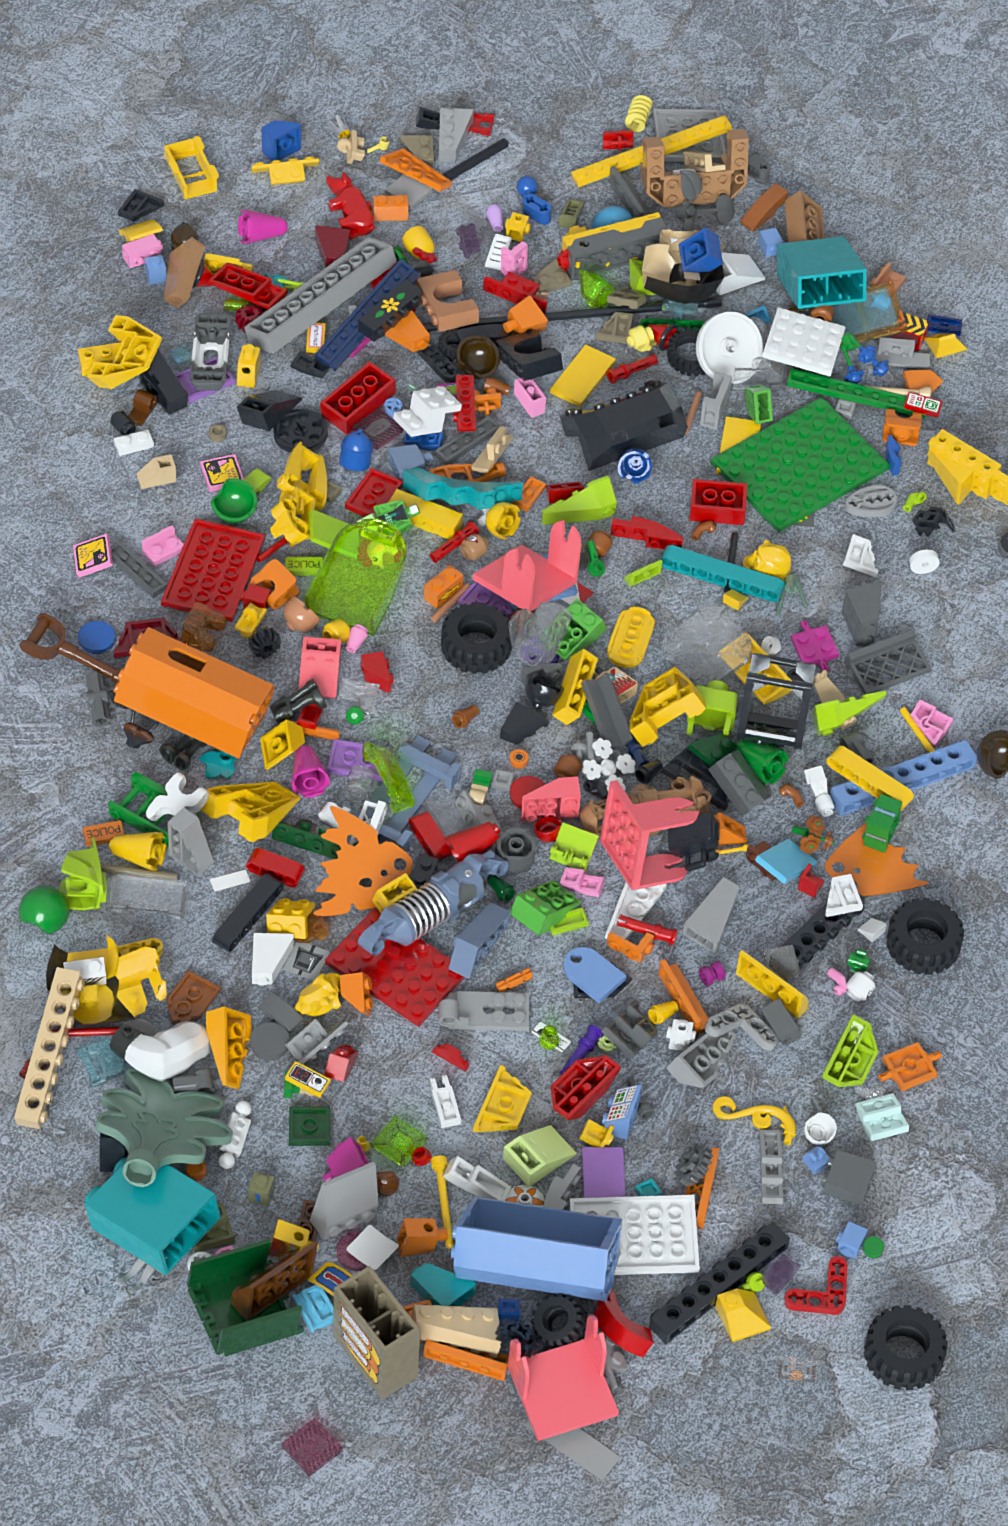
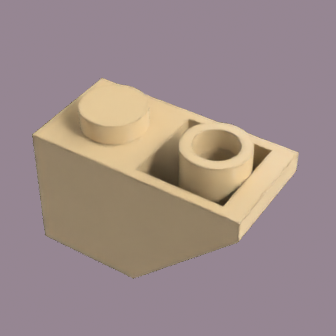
[136,454,177,489]

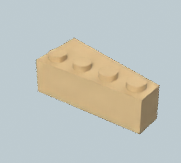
[410,1304,501,1358]

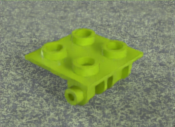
[549,822,599,872]

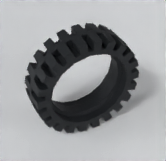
[667,327,705,377]

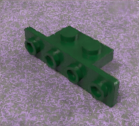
[271,819,341,859]

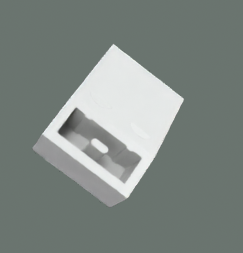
[716,253,765,295]

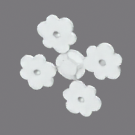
[582,738,636,791]

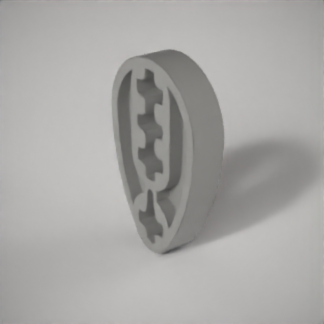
[845,485,897,518]

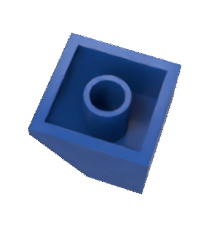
[261,120,301,161]
[679,227,723,273]

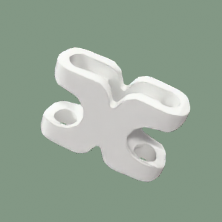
[146,772,209,821]

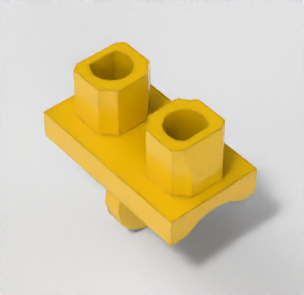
[235,603,267,639]

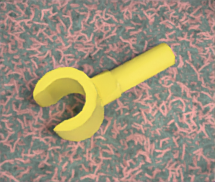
[366,136,390,153]

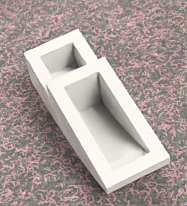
[442,1156,511,1201]

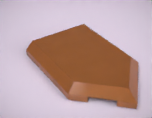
[166,970,222,1024]

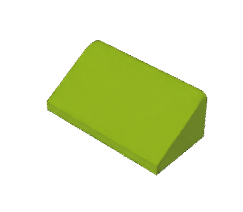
[624,560,663,587]

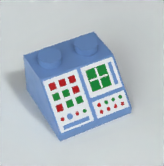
[602,1085,642,1140]

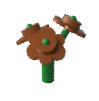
[792,815,834,854]

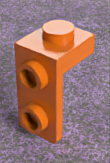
[607,932,655,963]

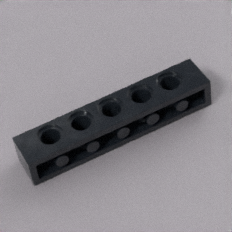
[769,893,865,980]

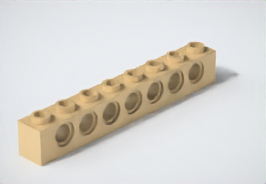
[14,967,85,1130]

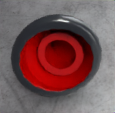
[192,260,214,288]
[647,324,677,351]

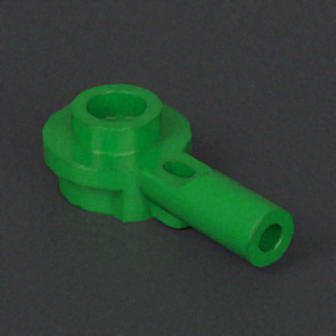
[587,540,605,577]

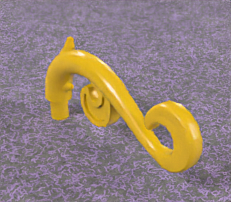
[712,1096,796,1145]

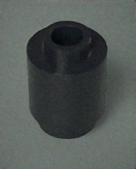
[110,411,136,436]

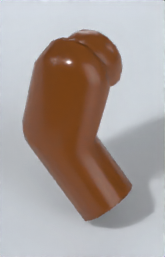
[691,520,716,541]

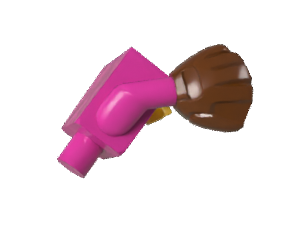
[322,1136,399,1197]

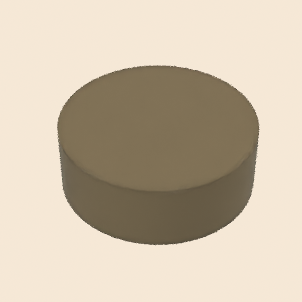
[209,424,227,442]

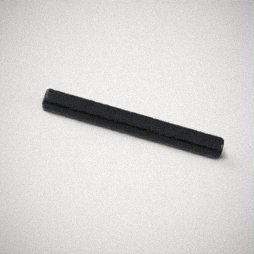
[442,138,509,180]

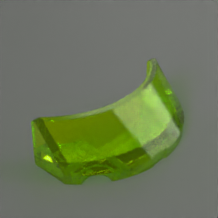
[362,742,415,813]

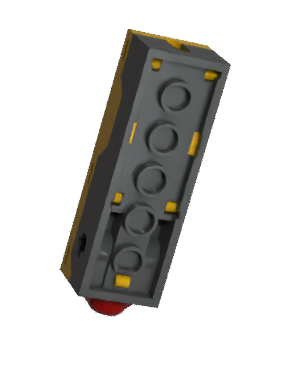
[557,212,668,280]

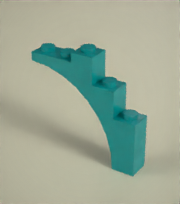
[403,467,523,510]

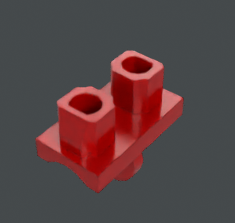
[603,129,634,150]

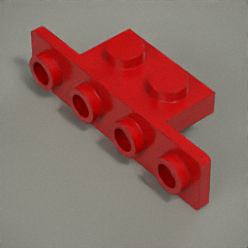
[483,272,548,313]
[453,375,476,431]

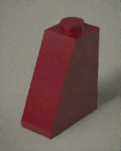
[315,225,350,268]

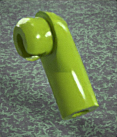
[903,492,927,512]

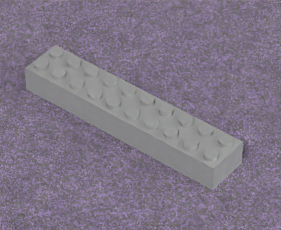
[244,237,397,354]

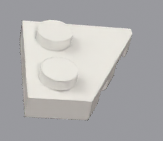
[843,534,878,578]

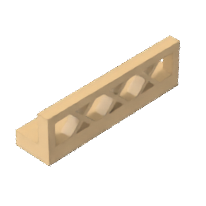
[683,151,726,172]

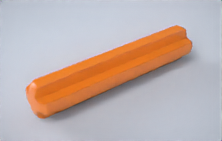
[289,720,340,740]

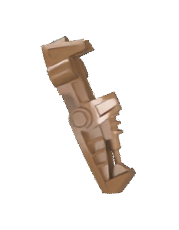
[580,776,711,838]

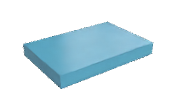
[755,838,818,884]

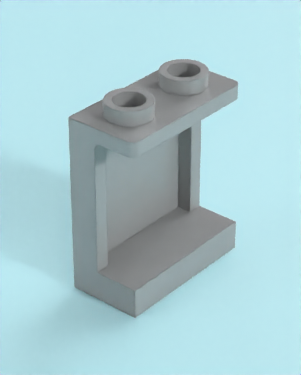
[700,372,732,430]

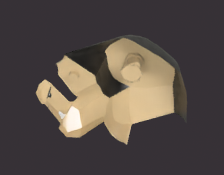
[642,229,724,304]

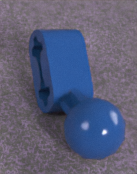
[516,176,551,225]

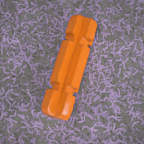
[496,968,533,992]

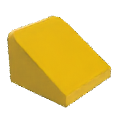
[723,589,748,611]

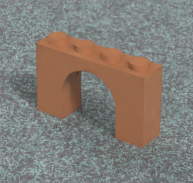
[416,270,479,332]

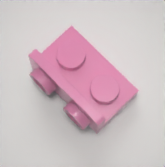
[501,241,528,276]
[142,525,184,567]

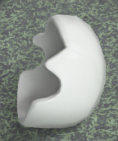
[804,1112,837,1146]

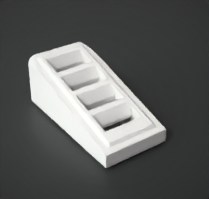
[485,234,512,270]

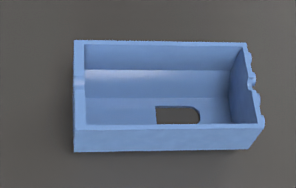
[451,1196,622,1301]

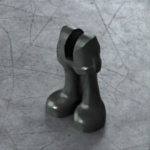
[270,678,327,723]
[159,734,207,770]

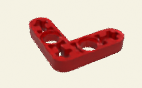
[784,1256,848,1315]

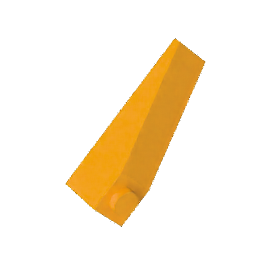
[206,1007,251,1089]

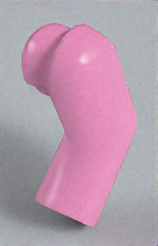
[827,968,847,996]

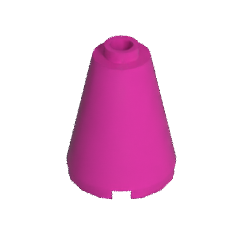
[238,209,288,244]
[291,746,330,798]

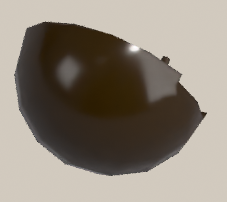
[455,335,500,379]
[977,730,1008,779]

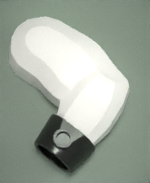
[109,1021,211,1081]

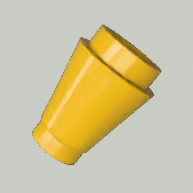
[648,1001,679,1024]

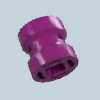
[698,961,726,986]

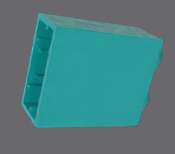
[777,236,867,309]
[84,1157,221,1275]

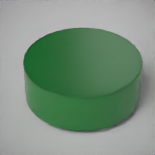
[863,1236,884,1258]

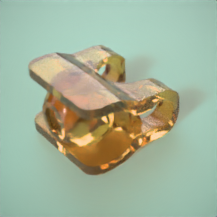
[180,602,227,652]

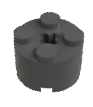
[496,827,536,873]

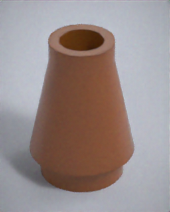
[483,377,510,396]
[452,704,479,728]

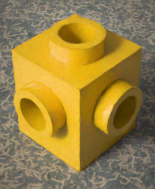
[505,212,531,242]

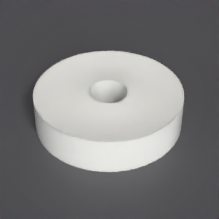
[909,550,940,574]

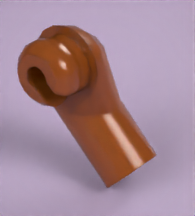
[779,784,805,807]

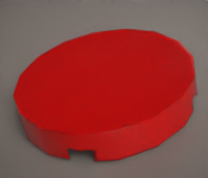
[509,776,546,809]

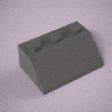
[708,750,771,817]

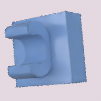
[802,1146,830,1174]

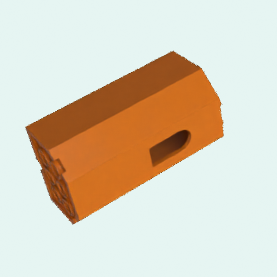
[113,627,275,759]

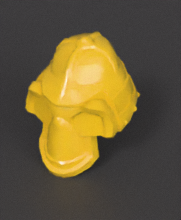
[743,539,791,581]

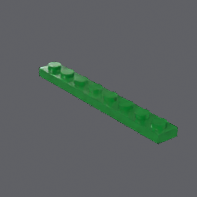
[787,369,926,419]

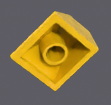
[260,719,305,770]
[715,1289,771,1342]

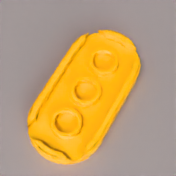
[607,607,655,668]

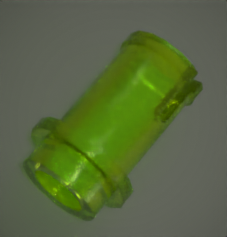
[225,299,247,311]

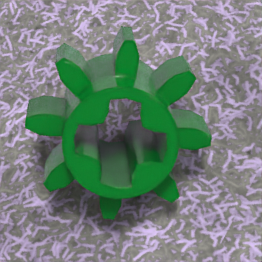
[847,948,871,973]

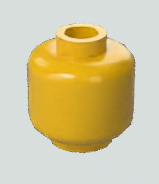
[322,619,350,644]

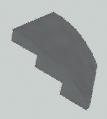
[601,1000,658,1059]

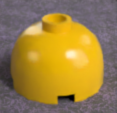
[486,502,521,540]

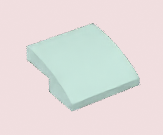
[856,1093,909,1141]

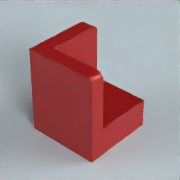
[798,864,825,898]

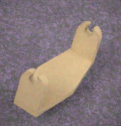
[813,670,857,730]

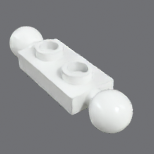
[219,1101,251,1169]

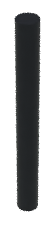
[724,532,739,592]

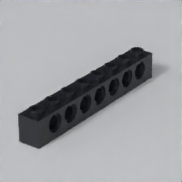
[649,1222,790,1345]

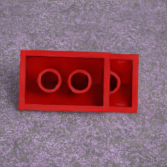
[209,263,287,310]

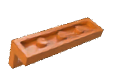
[658,959,709,1035]
[685,1147,719,1229]
[423,1340,509,1381]

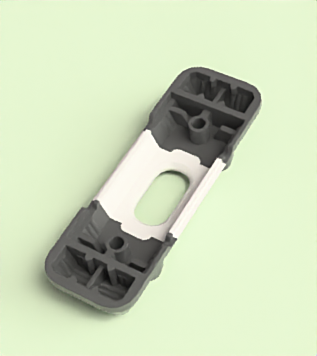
[190,313,231,391]

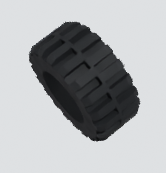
[441,602,513,674]
[886,898,964,975]
[864,1305,948,1390]

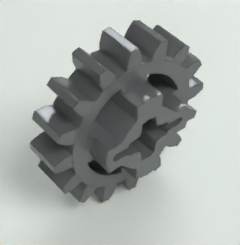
[674,1143,713,1187]

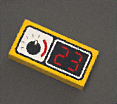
[285,1061,331,1098]

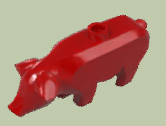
[326,172,375,240]

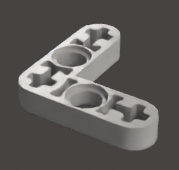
[704,1004,779,1051]

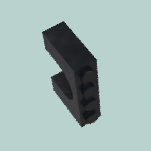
[495,329,563,381]

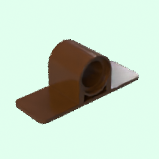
[128,389,158,426]

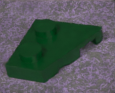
[687,733,737,767]

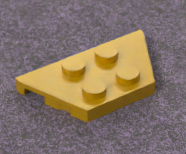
[473,1065,532,1133]

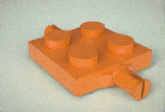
[878,1042,942,1092]

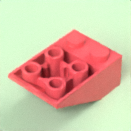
[299,637,341,698]
[521,777,581,822]

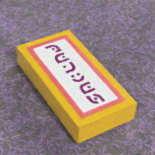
[306,323,326,353]

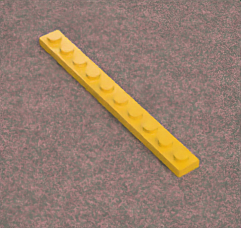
[571,115,732,187]

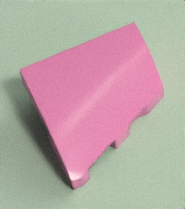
[911,700,954,747]

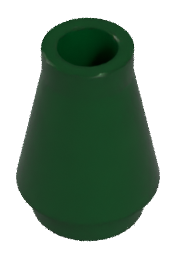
[488,875,515,902]

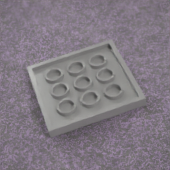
[652,109,726,162]

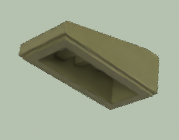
[559,199,585,229]

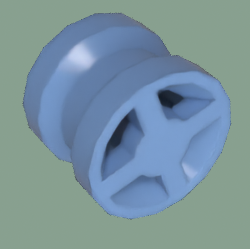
[384,398,402,420]

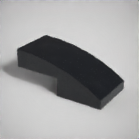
[290,351,330,378]

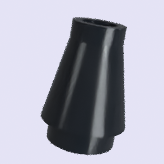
[635,759,663,783]

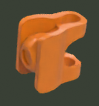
[882,409,922,446]
[250,559,300,610]

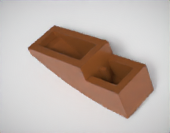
[740,183,788,232]

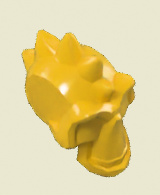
[294,973,341,1017]

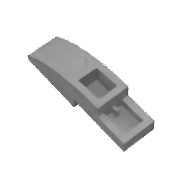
[543,1164,582,1210]

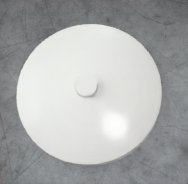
[696,312,763,383]

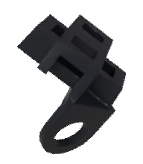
[912,507,956,537]

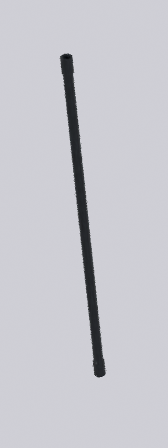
[383,297,722,337]

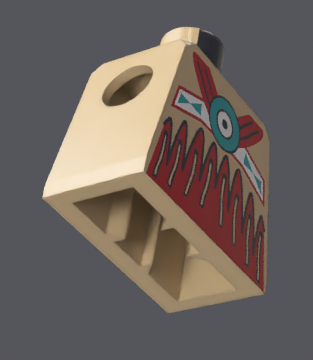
[593,667,638,705]

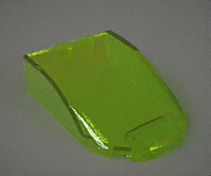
[305,518,407,636]

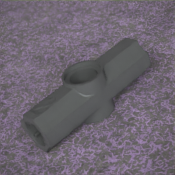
[86,671,110,727]

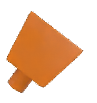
[503,295,548,334]
[396,1218,448,1257]

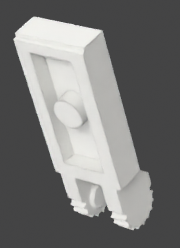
[429,1075,461,1128]

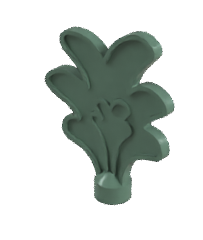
[95,1068,233,1187]

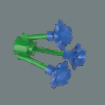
[840,333,889,384]

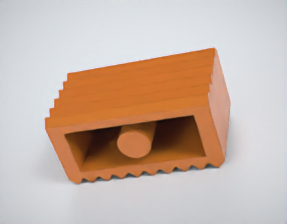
[373,195,408,221]

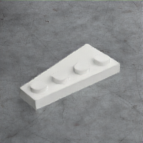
[605,882,667,940]

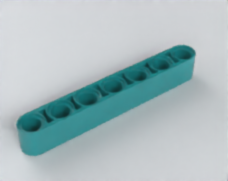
[660,545,785,602]

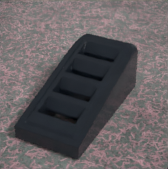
[415,107,440,130]

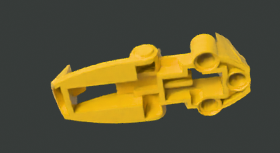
[270,441,327,547]

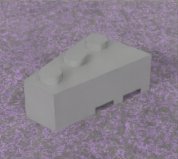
[438,108,474,162]
[168,808,214,877]

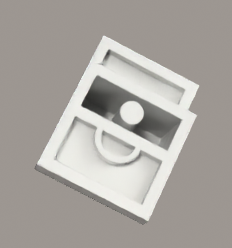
[393,386,462,437]

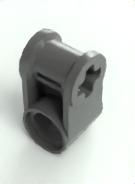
[748,153,771,184]

